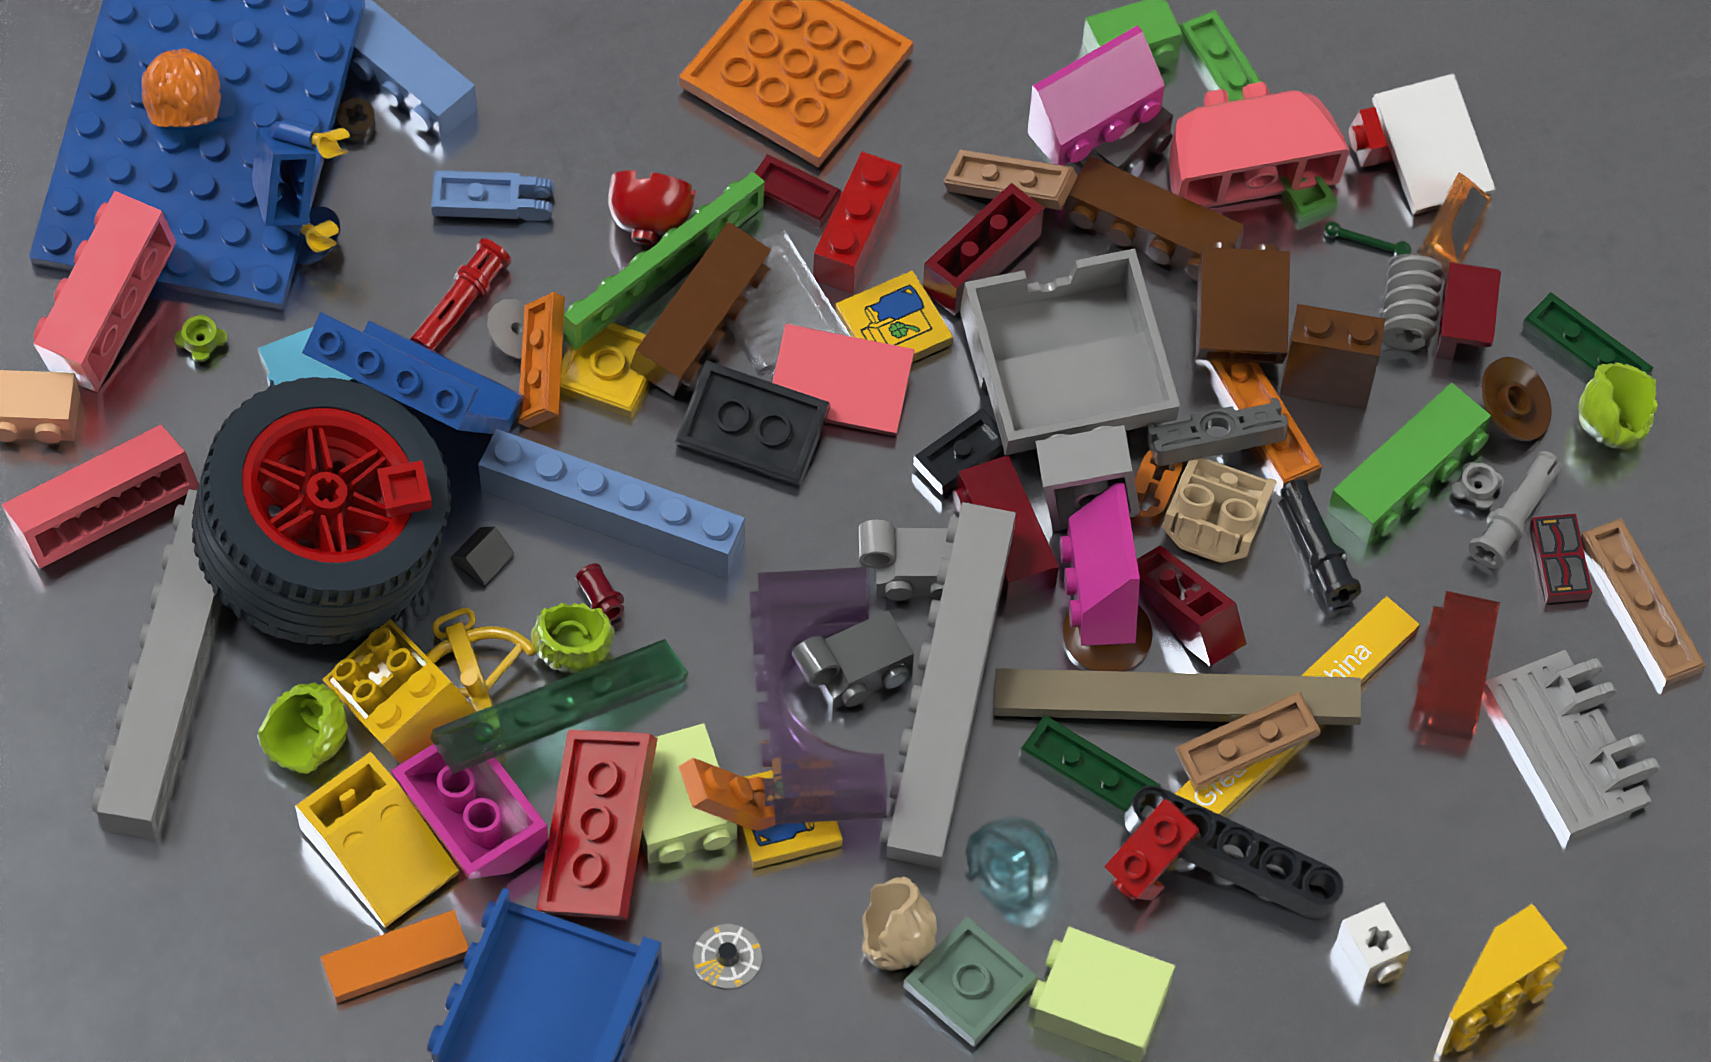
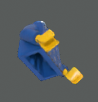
[252,120,350,252]

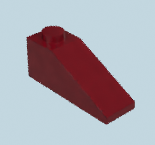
[1137,545,1247,666]

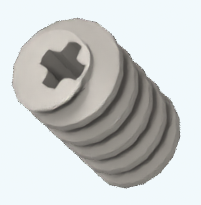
[1382,254,1444,351]

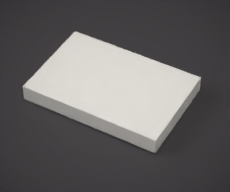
[1372,74,1495,215]

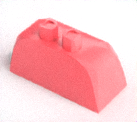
[1169,82,1350,208]

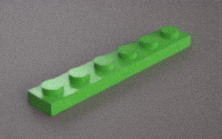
[564,171,765,351]

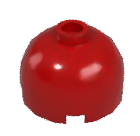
[609,170,696,245]

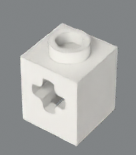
[1337,902,1411,986]

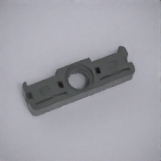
[1147,398,1288,466]

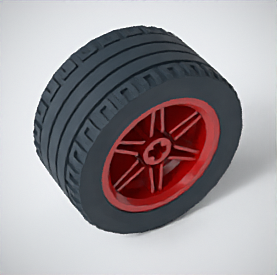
[191,377,451,645]

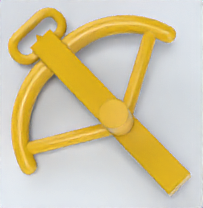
[426,607,536,746]

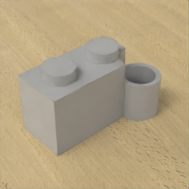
[858,519,953,601]

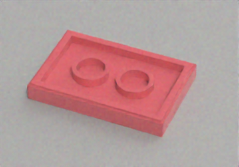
[772,323,914,437]

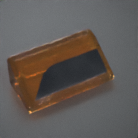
[1417,172,1492,268]

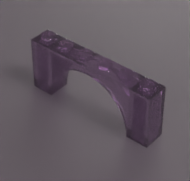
[749,567,887,824]

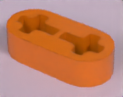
[1130,451,1183,527]

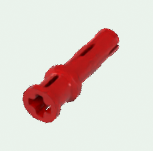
[411,238,512,351]

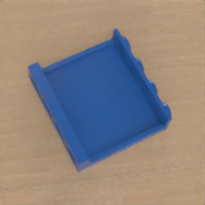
[302,312,525,434]
[427,888,662,1062]

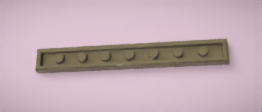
[994,668,1361,725]

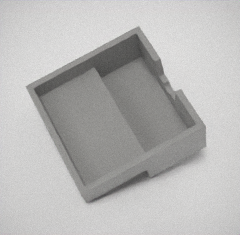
[960,249,1180,455]

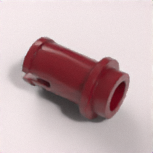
[575,563,624,621]

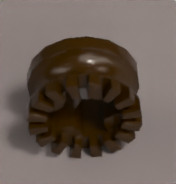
[336,98,376,140]

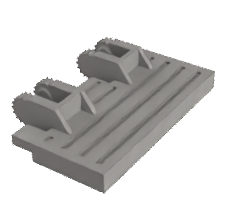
[1483,650,1660,841]

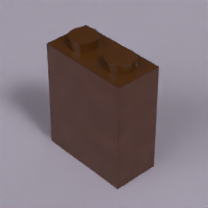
[1196,242,1290,364]
[1280,304,1385,409]

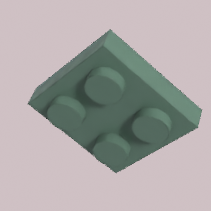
[904,916,1038,1047]

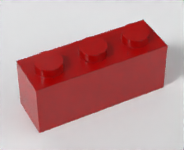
[813,151,902,294]

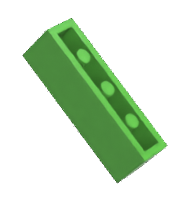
[1328,382,1491,544]

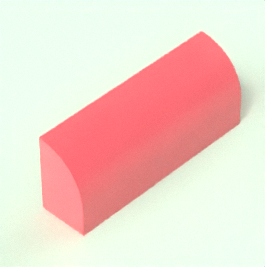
[1,424,199,569]

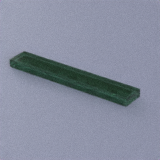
[430,639,689,774]

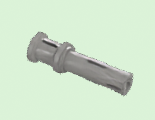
[1468,451,1563,569]

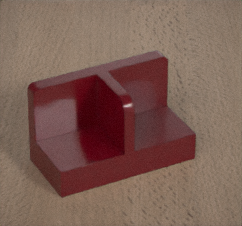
[1435,262,1501,360]

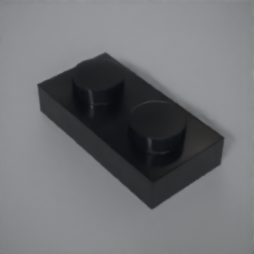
[913,408,1004,495]

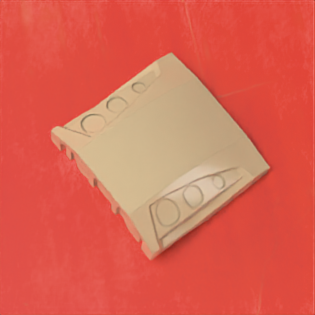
[1162,458,1277,563]

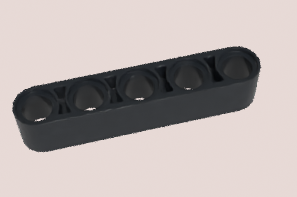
[1124,785,1344,919]

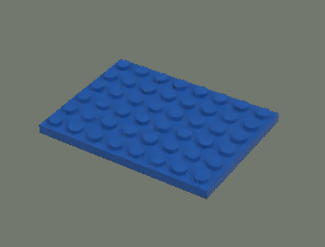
[29,0,366,311]

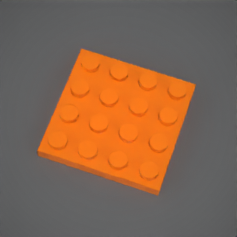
[679,0,914,167]

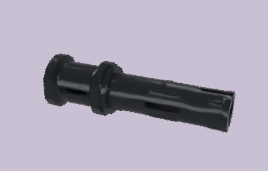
[1280,479,1362,607]

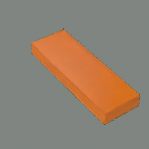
[518,292,565,428]
[320,910,469,1004]

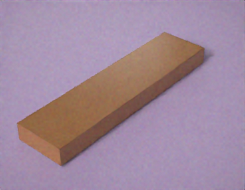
[1581,518,1706,687]

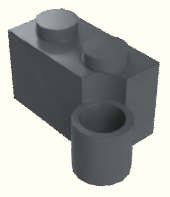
[792,610,914,711]

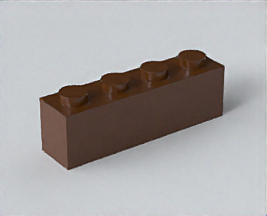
[1064,156,1245,281]
[629,222,772,396]

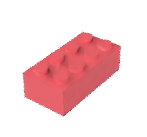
[33,191,176,393]

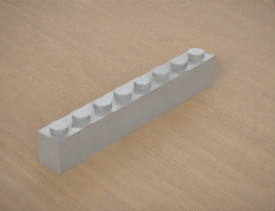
[92,489,222,840]
[880,502,1016,869]

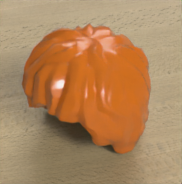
[142,48,221,128]

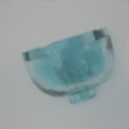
[966,816,1059,913]

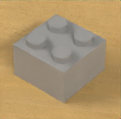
[1036,425,1141,531]

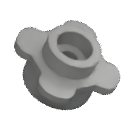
[1452,462,1504,510]

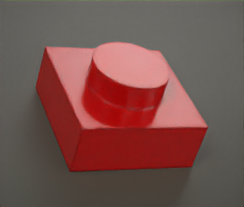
[377,460,432,517]

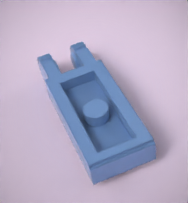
[431,170,555,221]

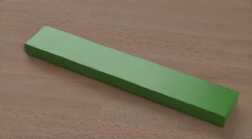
[1179,10,1338,223]

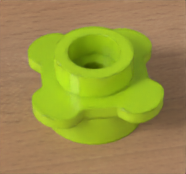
[174,315,227,362]

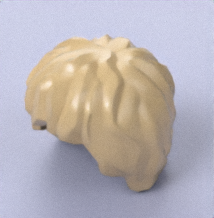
[862,876,937,970]

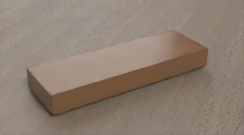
[943,150,1077,210]
[1175,691,1320,792]

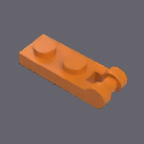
[678,758,779,831]

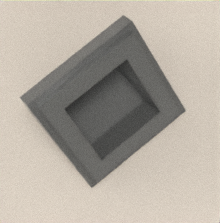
[450,527,514,586]

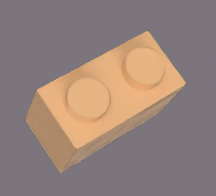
[0,370,80,444]

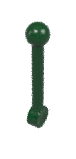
[1324,221,1411,256]

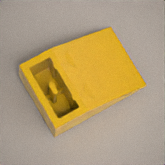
[322,619,479,764]
[296,752,459,928]
[1436,904,1567,1056]

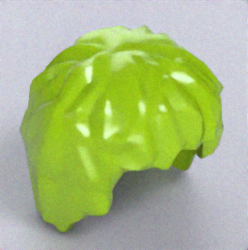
[1578,363,1658,449]
[530,602,615,674]
[257,682,348,774]

